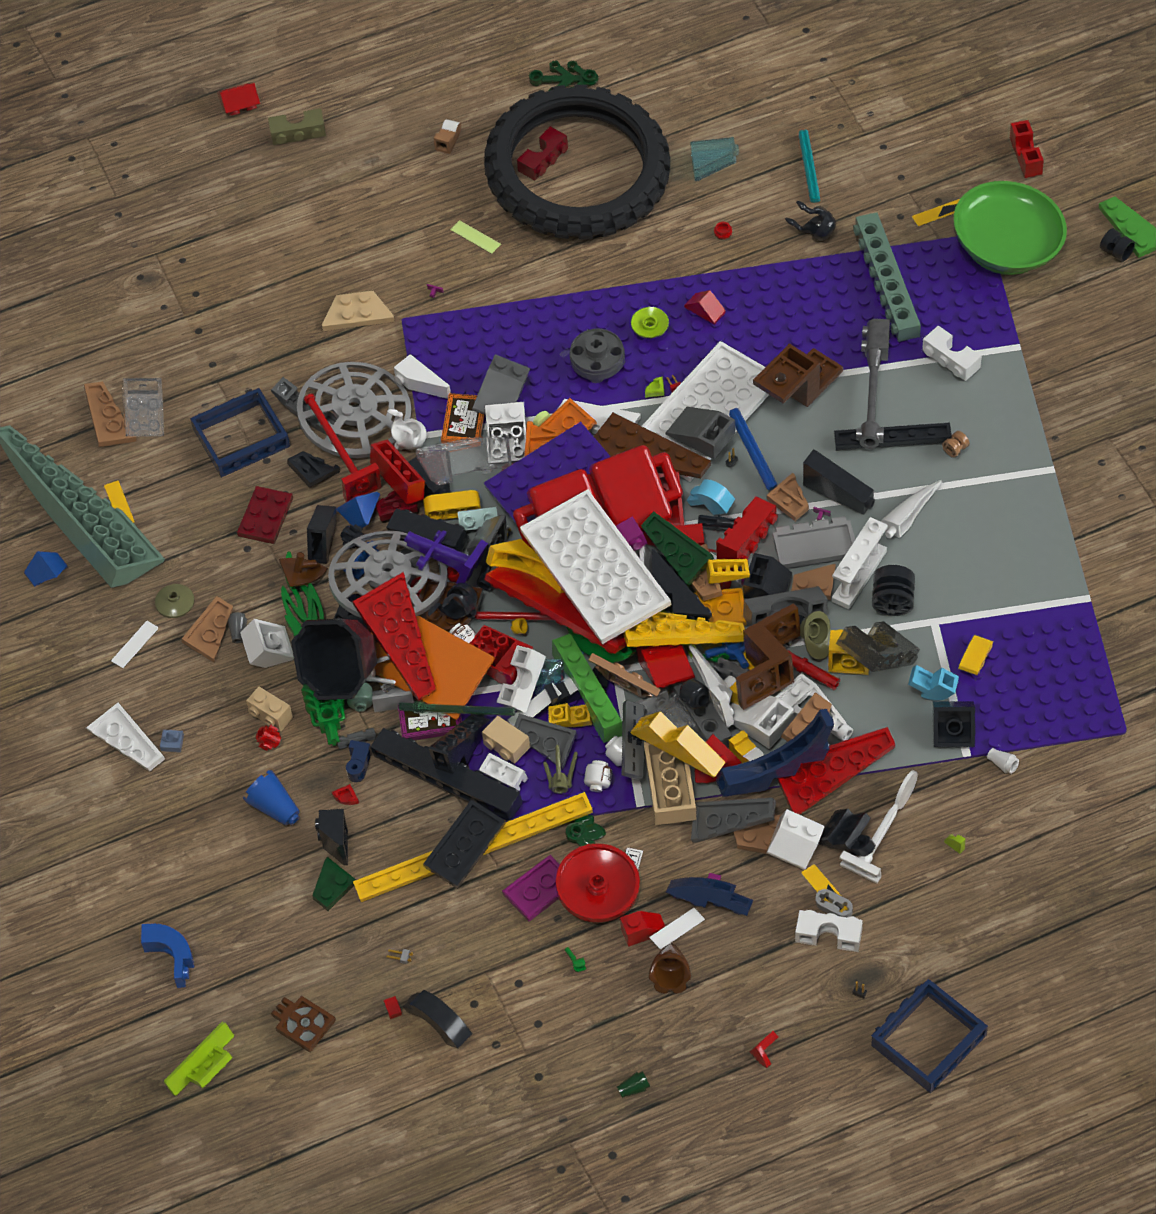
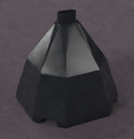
[291,619,378,700]

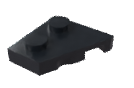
[287,451,340,488]

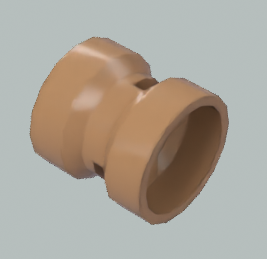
[942,431,970,458]

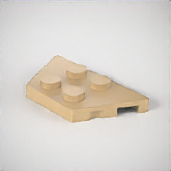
[322,291,394,331]

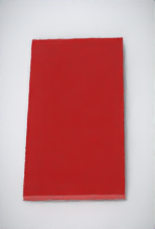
[485,567,627,653]

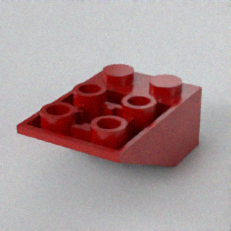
[469,625,534,685]
[636,644,695,688]

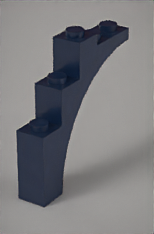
[716,709,834,797]

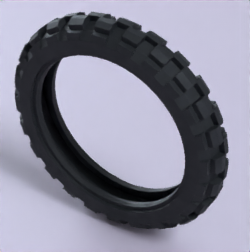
[484,84,670,240]

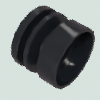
[872,565,915,616]

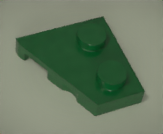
[312,857,356,911]

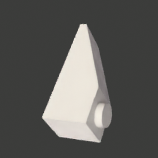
[394,354,450,399]

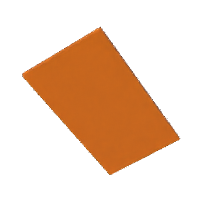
[371,616,495,720]

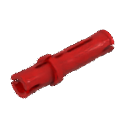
[787,650,840,690]

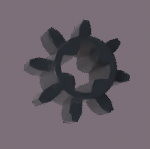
[341,524,364,548]

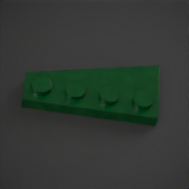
[641,511,714,587]

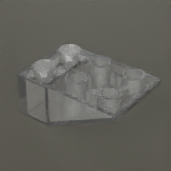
[122,378,164,436]

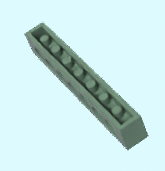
[853,212,921,342]

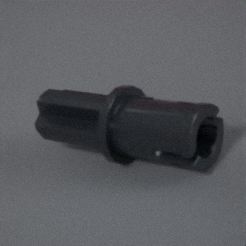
[698,514,736,530]

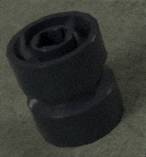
[1100,228,1135,262]

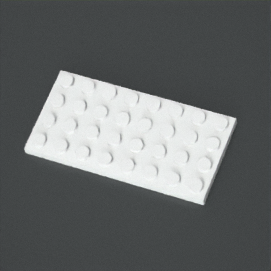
[642,341,777,482]
[520,489,671,644]

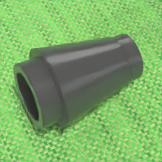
[228,612,247,643]

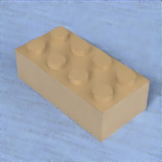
[644,742,697,825]

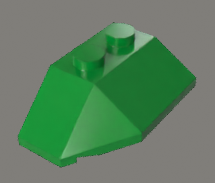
[567,627,637,663]

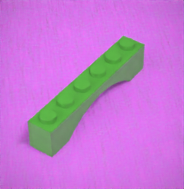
[552,634,622,743]

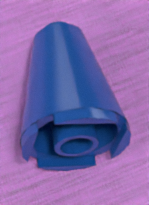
[243,770,300,826]

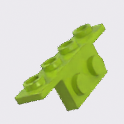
[164,1022,234,1096]

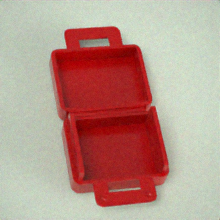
[513,445,683,550]

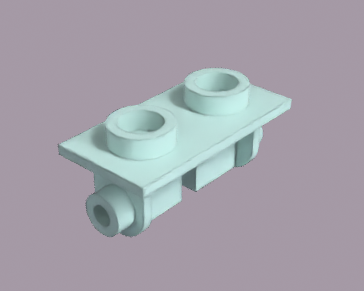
[458,507,498,530]

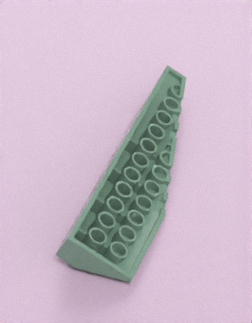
[0,425,165,588]

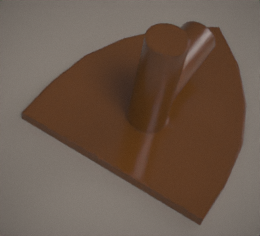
[279,552,328,587]

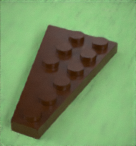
[594,412,711,479]

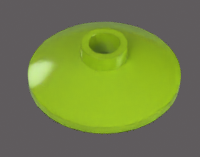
[631,307,669,338]

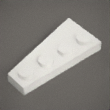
[558,399,641,434]

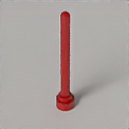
[474,611,554,620]

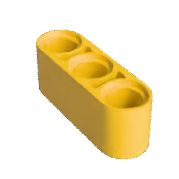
[423,490,481,520]

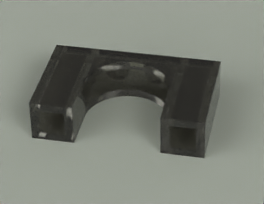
[836,621,920,672]

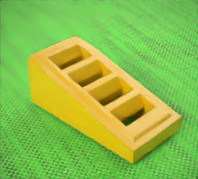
[706,559,750,584]

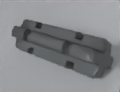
[337,728,376,749]

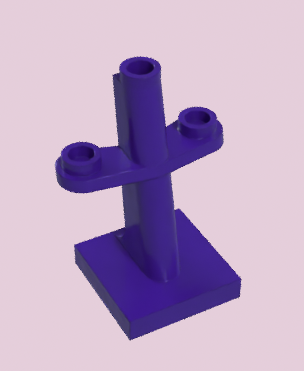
[404,530,488,584]

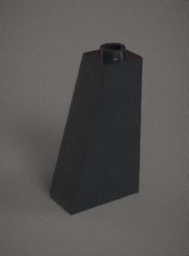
[803,449,875,515]

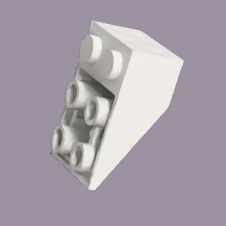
[485,402,526,463]
[730,696,794,749]

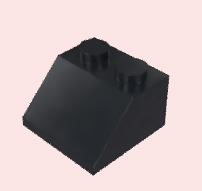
[933,701,975,747]
[315,809,348,866]

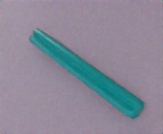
[799,129,820,203]

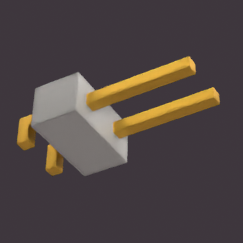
[387,949,413,964]

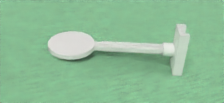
[840,770,918,884]

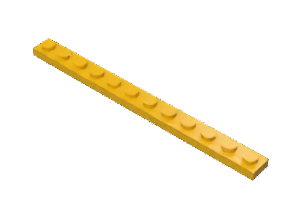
[353,792,593,902]

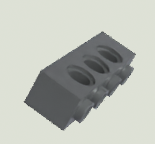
[671,677,732,748]

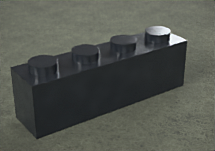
[386,508,469,552]

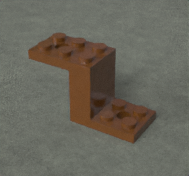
[753,343,843,407]
[736,603,800,710]

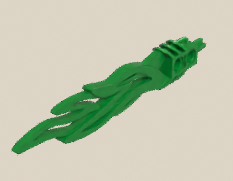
[281,551,345,746]

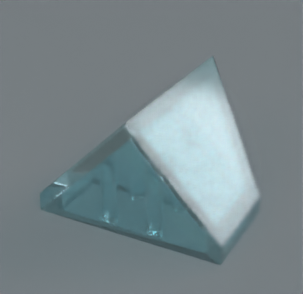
[534,659,565,696]

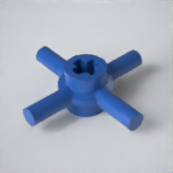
[704,642,749,669]

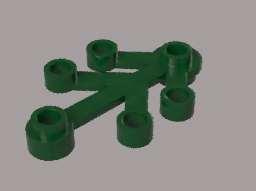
[529,60,599,91]

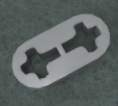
[815,889,853,917]

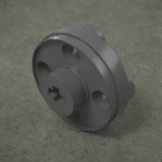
[570,329,625,383]

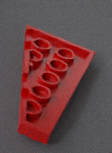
[777,727,895,815]

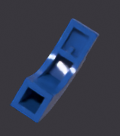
[141,924,194,988]

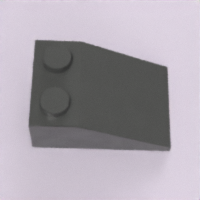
[472,354,530,415]

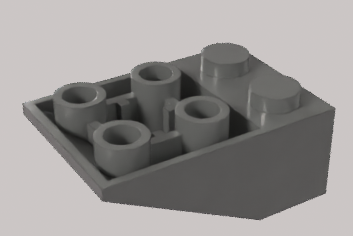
[665,407,735,459]

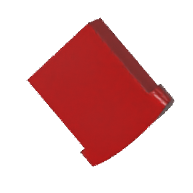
[749,1031,778,1068]

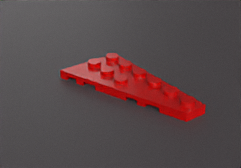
[353,572,436,701]

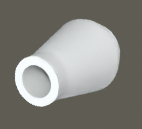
[987,748,1019,774]

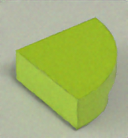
[645,377,664,398]
[944,834,965,854]

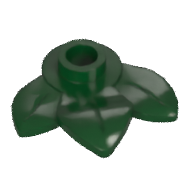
[565,815,606,847]

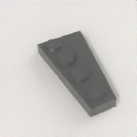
[691,798,776,843]

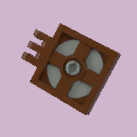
[271,996,336,1052]

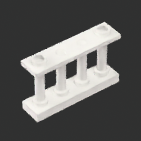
[832,517,888,610]

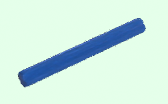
[729,408,777,491]

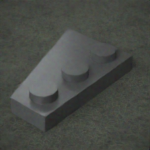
[514,713,577,769]

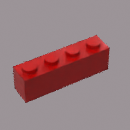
[370,439,425,504]

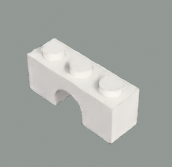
[922,326,982,381]
[497,645,546,713]
[795,910,863,952]

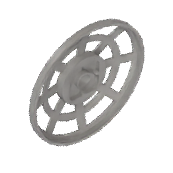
[297,362,411,458]
[328,531,447,618]

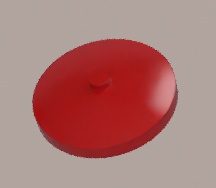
[556,843,640,922]

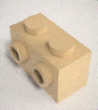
[246,687,293,732]
[482,716,530,764]

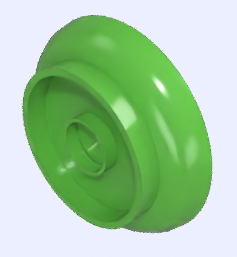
[954,181,1067,275]

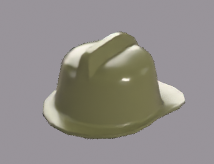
[800,611,830,660]

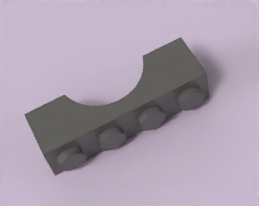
[743,586,828,626]

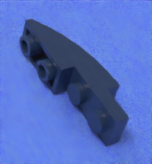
[666,877,753,916]

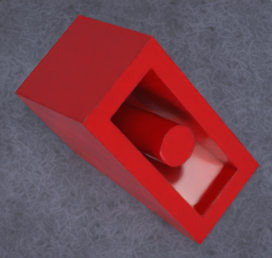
[620,911,666,947]

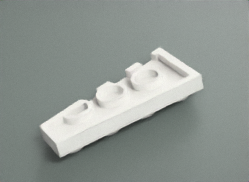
[86,703,165,772]

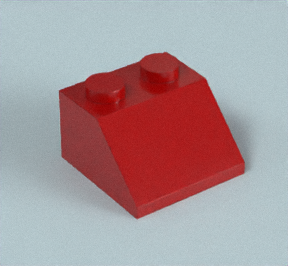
[217,82,260,116]

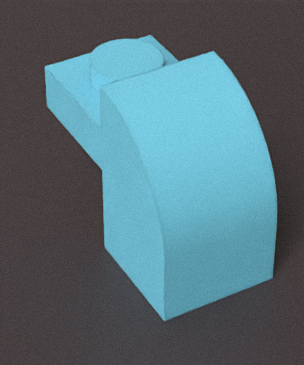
[686,479,735,515]
[908,665,959,700]

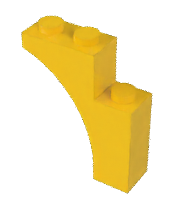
[486,539,564,593]

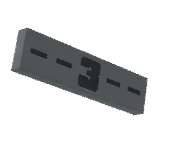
[622,700,644,780]

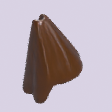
[649,943,691,994]

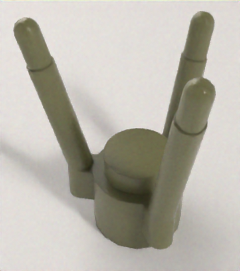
[543,745,578,794]

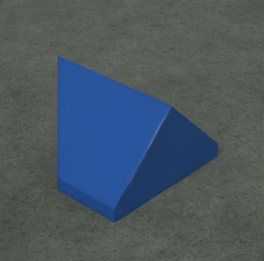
[336,492,380,528]
[24,551,68,587]

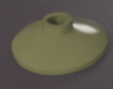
[155,584,194,618]

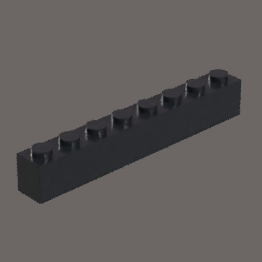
[370,728,523,821]

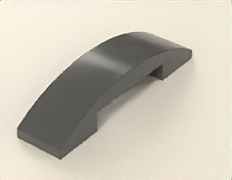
[271,377,337,435]

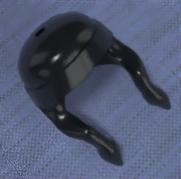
[785,201,836,241]
[428,583,477,619]

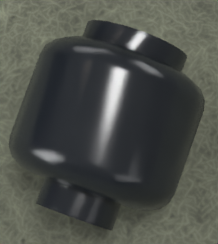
[679,679,709,709]

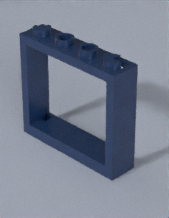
[190,388,290,478]
[871,979,988,1094]

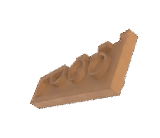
[84,381,136,447]

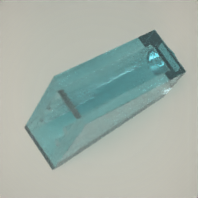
[690,137,739,181]

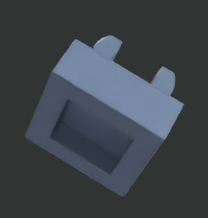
[160,730,184,752]

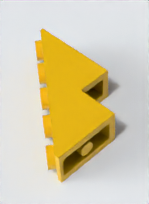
[630,711,725,778]

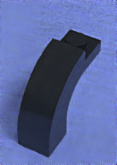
[403,990,472,1049]

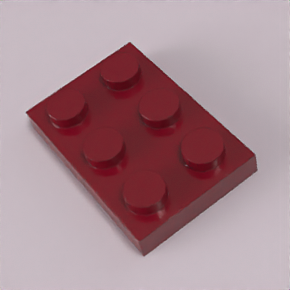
[237,486,293,544]

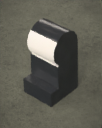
[544,678,582,706]

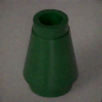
[617,1071,650,1098]

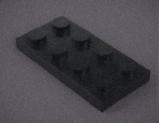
[423,799,506,889]

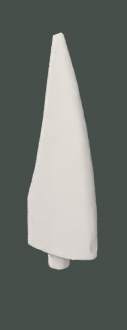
[880,480,942,538]

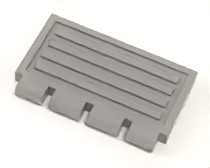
[773,516,855,568]

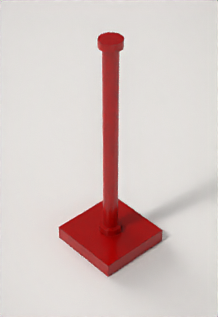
[304,393,382,502]

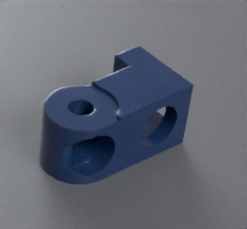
[346,740,372,782]

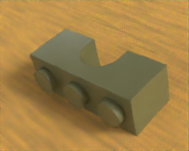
[268,108,326,145]

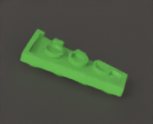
[1099,196,1156,258]

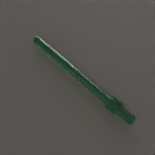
[398,701,516,716]

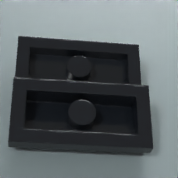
[818,809,871,850]

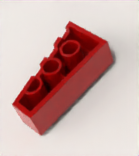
[716,496,778,571]

